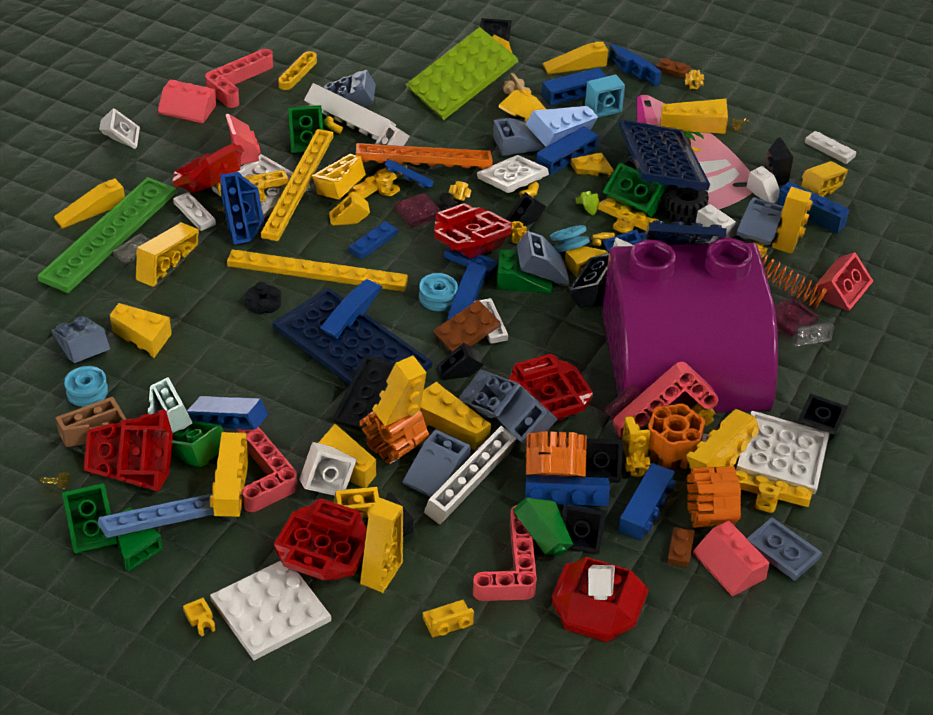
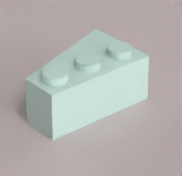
[148,377,192,433]

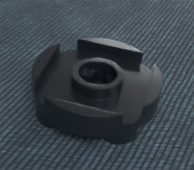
[244,282,282,314]

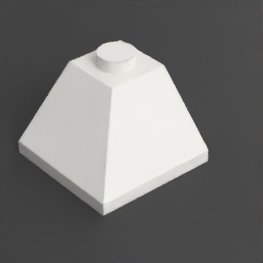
[99,108,140,149]

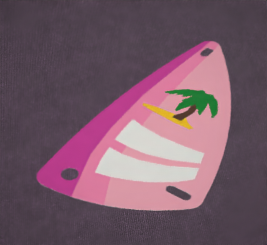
[637,95,753,214]

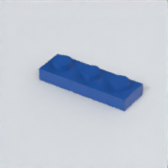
[385,159,434,189]
[349,221,398,260]
[444,246,499,277]

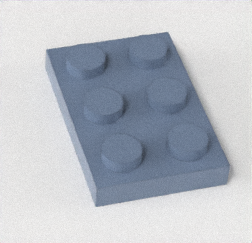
[747,517,822,581]

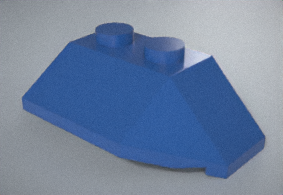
[220,172,265,245]

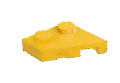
[571,153,614,176]

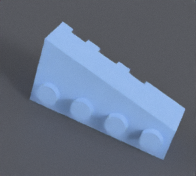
[526,106,598,147]

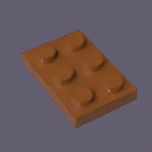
[433,300,501,353]

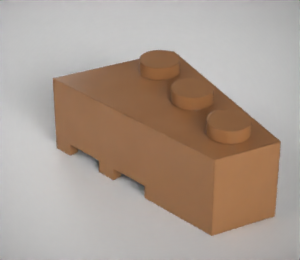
[55,397,126,447]

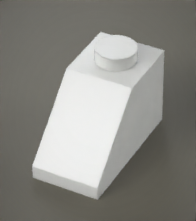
[375,123,410,146]
[746,166,780,204]
[588,565,615,600]

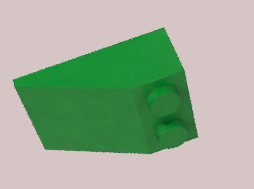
[288,105,324,154]
[603,163,667,218]
[497,249,552,294]
[171,420,224,467]
[62,483,117,554]

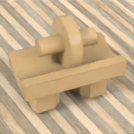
[502,73,531,94]

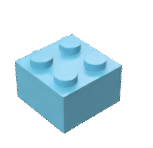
[585,75,625,117]

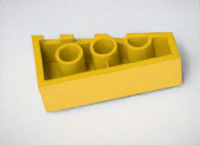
[660,99,728,134]
[420,382,491,450]
[360,497,403,593]

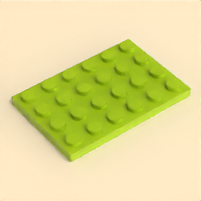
[406,27,519,120]

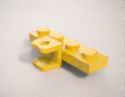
[347,164,407,199]
[216,170,288,202]
[598,198,658,234]
[736,470,813,513]

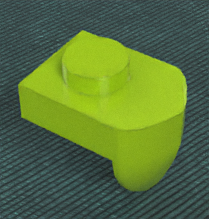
[575,191,599,216]

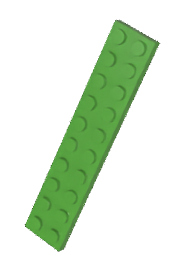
[38,177,176,293]

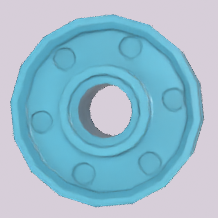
[550,225,590,252]
[419,273,458,311]
[64,366,108,407]

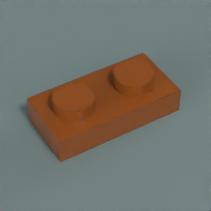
[656,58,691,79]
[667,527,695,568]

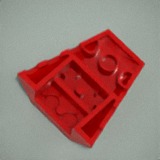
[84,409,173,492]

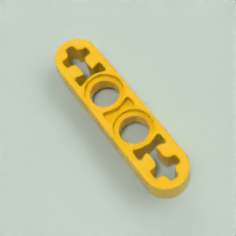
[278,51,317,90]

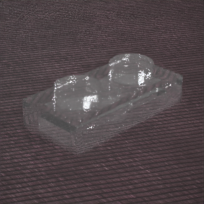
[113,233,150,264]
[794,322,834,346]

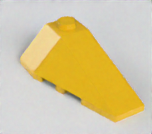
[543,42,608,75]
[499,88,547,122]
[54,179,125,228]

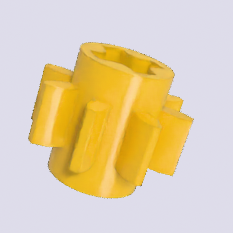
[685,70,704,89]
[449,181,471,201]
[506,221,527,243]
[692,403,715,427]
[625,452,651,477]

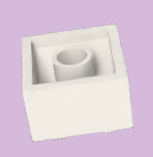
[696,204,740,238]
[299,442,356,496]

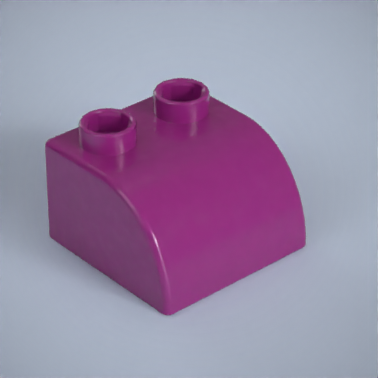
[602,238,778,413]

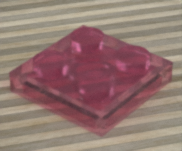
[395,193,441,228]
[775,296,819,336]

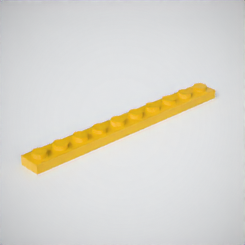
[261,129,333,241]
[227,249,408,292]

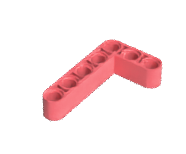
[205,49,273,108]
[612,362,719,439]
[237,427,298,512]
[473,505,537,601]

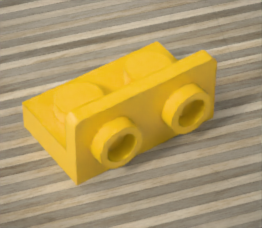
[622,416,651,457]
[423,600,474,638]

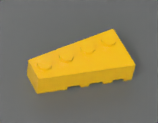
[136,222,199,287]
[686,409,759,470]
[210,432,248,517]

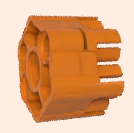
[647,404,705,471]
[360,411,429,464]
[526,431,587,477]
[687,466,741,528]

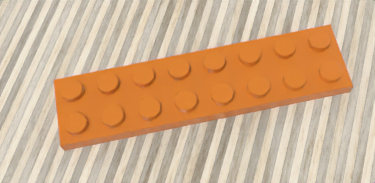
[356,143,493,169]

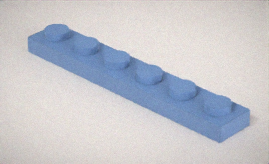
[98,494,214,538]

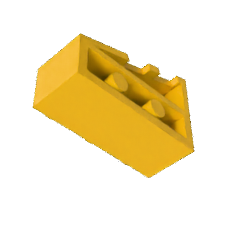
[312,154,366,200]
[800,161,848,197]
[772,187,813,254]
[110,303,172,358]
[373,356,426,426]
[318,424,376,488]

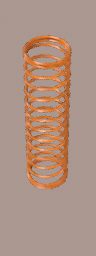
[759,251,827,309]

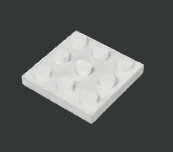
[477,155,549,193]

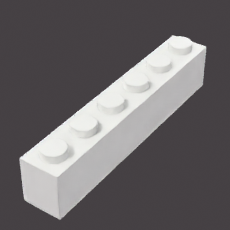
[304,83,396,141]
[424,426,517,525]

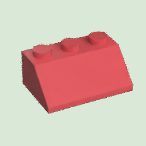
[158,80,216,123]
[226,114,261,165]
[816,252,873,311]
[693,521,770,597]

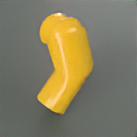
[323,116,343,135]
[519,181,539,198]
[591,232,615,246]

